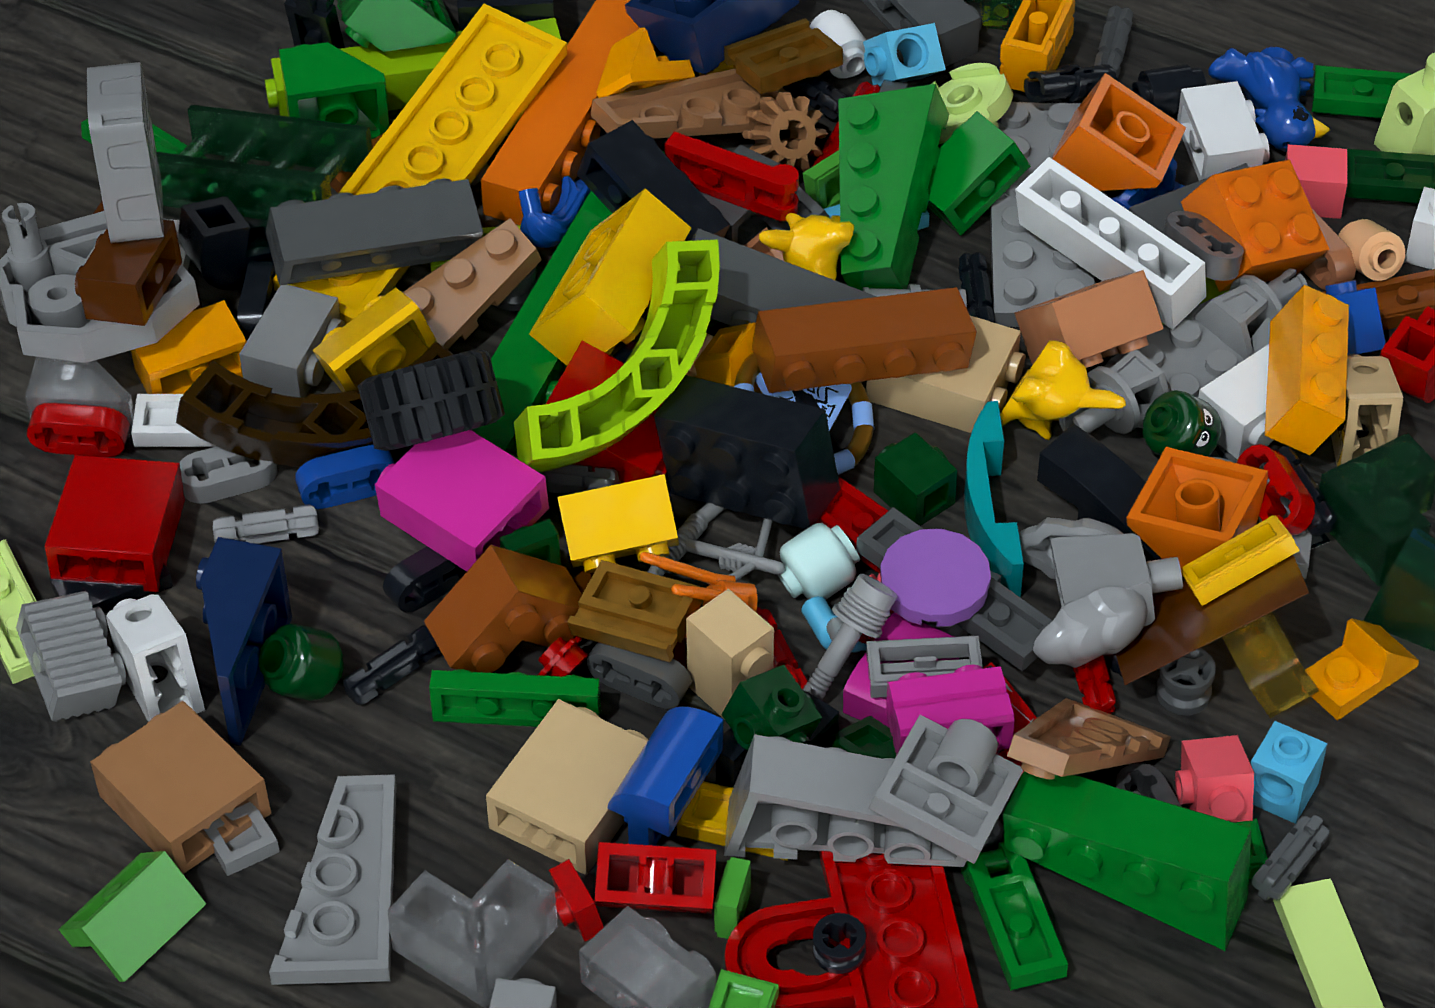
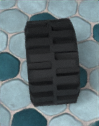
[358,349,505,451]

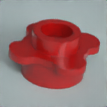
[538,636,588,677]

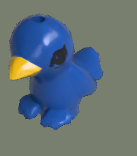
[1208,47,1330,152]

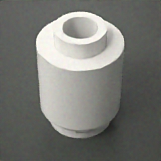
[810,10,866,78]

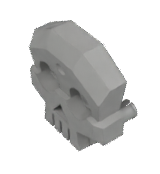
[0,203,200,363]

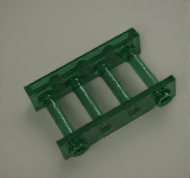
[157,105,372,220]

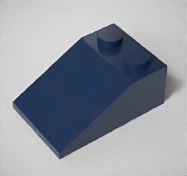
[196,537,292,746]

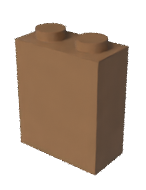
[90,701,271,874]

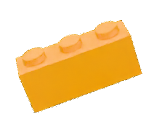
[1265,284,1349,456]

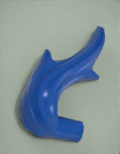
[518,176,591,248]

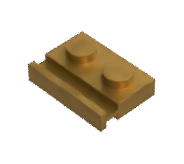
[724,18,843,94]
[567,560,703,662]

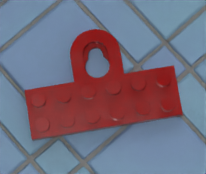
[725,851,978,1008]

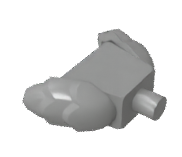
[1019,517,1183,668]

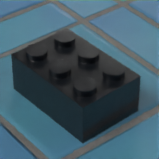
[654,375,840,529]

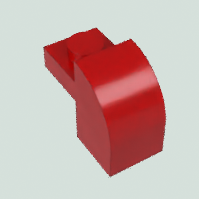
[1380,306,1435,403]

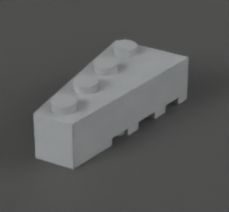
[724,734,967,867]

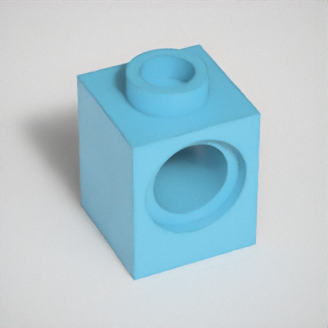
[863,23,946,87]
[1251,721,1327,824]

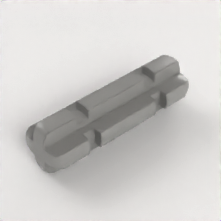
[212,504,319,544]

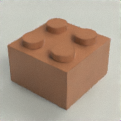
[1014,270,1164,368]

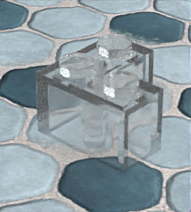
[387,859,558,1008]

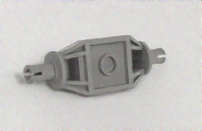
[1059,268,1308,434]

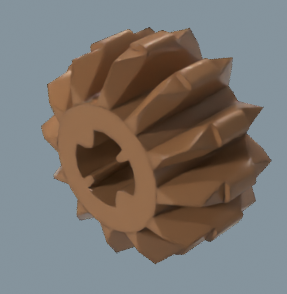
[742,92,828,171]

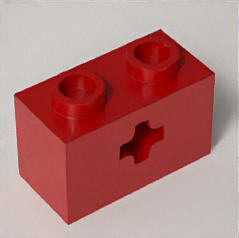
[595,842,717,914]

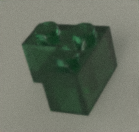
[1319,433,1435,587]

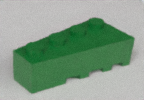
[838,84,949,291]
[1003,771,1251,951]

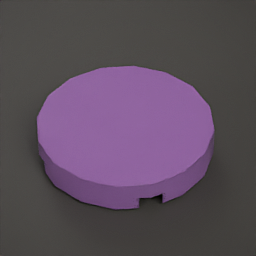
[880,529,991,627]

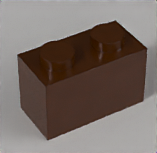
[75,219,182,326]

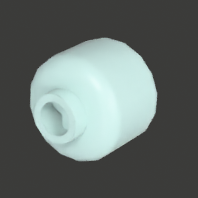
[778,523,860,600]

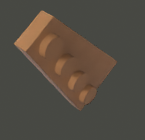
[591,68,794,138]
[402,218,542,350]
[1007,698,1171,779]

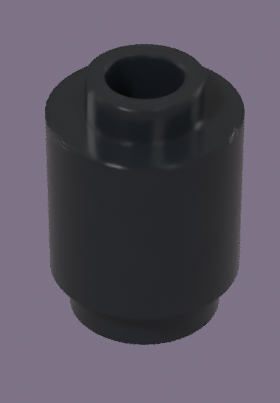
[1132,64,1206,116]

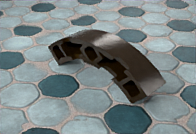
[176,341,454,466]

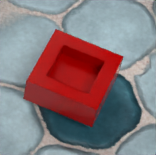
[548,859,605,942]

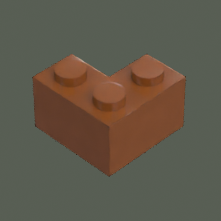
[424,545,582,673]

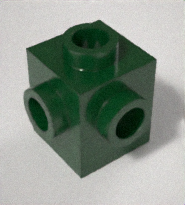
[721,665,822,751]

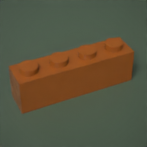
[752,287,977,393]

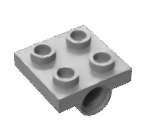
[868,715,1023,864]

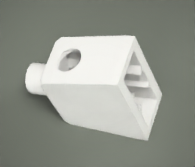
[106,594,205,722]

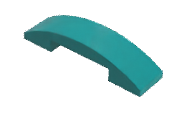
[964,401,1024,597]

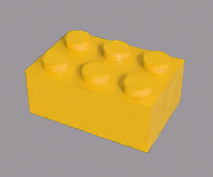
[529,188,691,366]

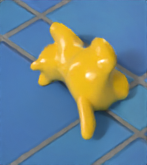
[759,213,854,280]
[1000,340,1126,440]

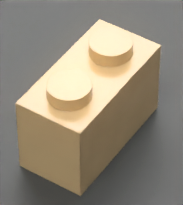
[686,588,774,719]

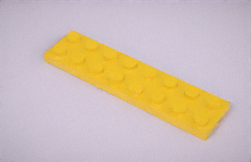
[273,3,567,324]

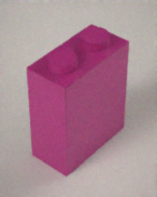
[375,430,549,571]

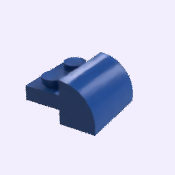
[608,707,724,846]

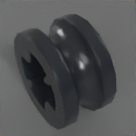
[813,913,866,974]

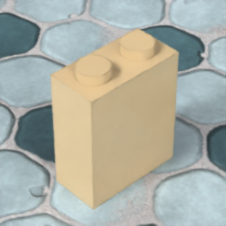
[866,316,1026,433]
[486,699,648,875]

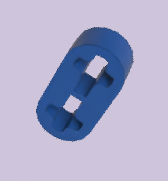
[295,445,395,509]

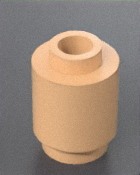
[1338,219,1405,281]

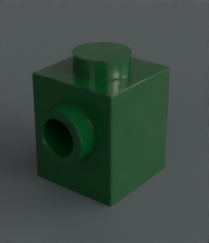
[873,432,957,526]

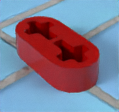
[27,403,130,457]
[1237,444,1315,536]

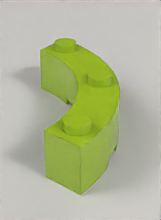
[514,240,720,472]

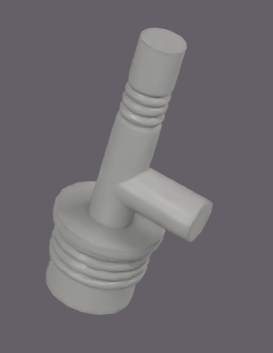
[803,574,897,700]

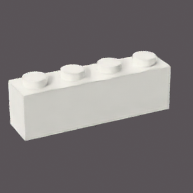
[1015,157,1206,330]

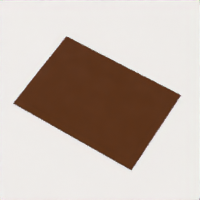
[1115,555,1309,685]

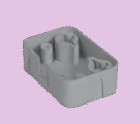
[87,62,164,243]

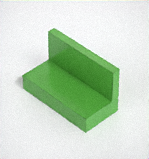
[58,851,206,982]

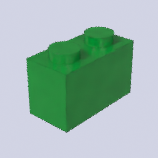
[927,111,1031,236]

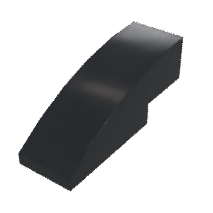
[1037,423,1162,561]

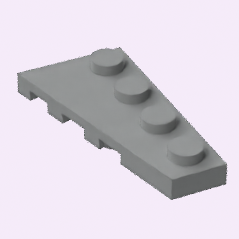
[269,775,397,985]

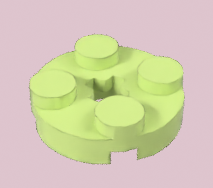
[932,63,1013,144]

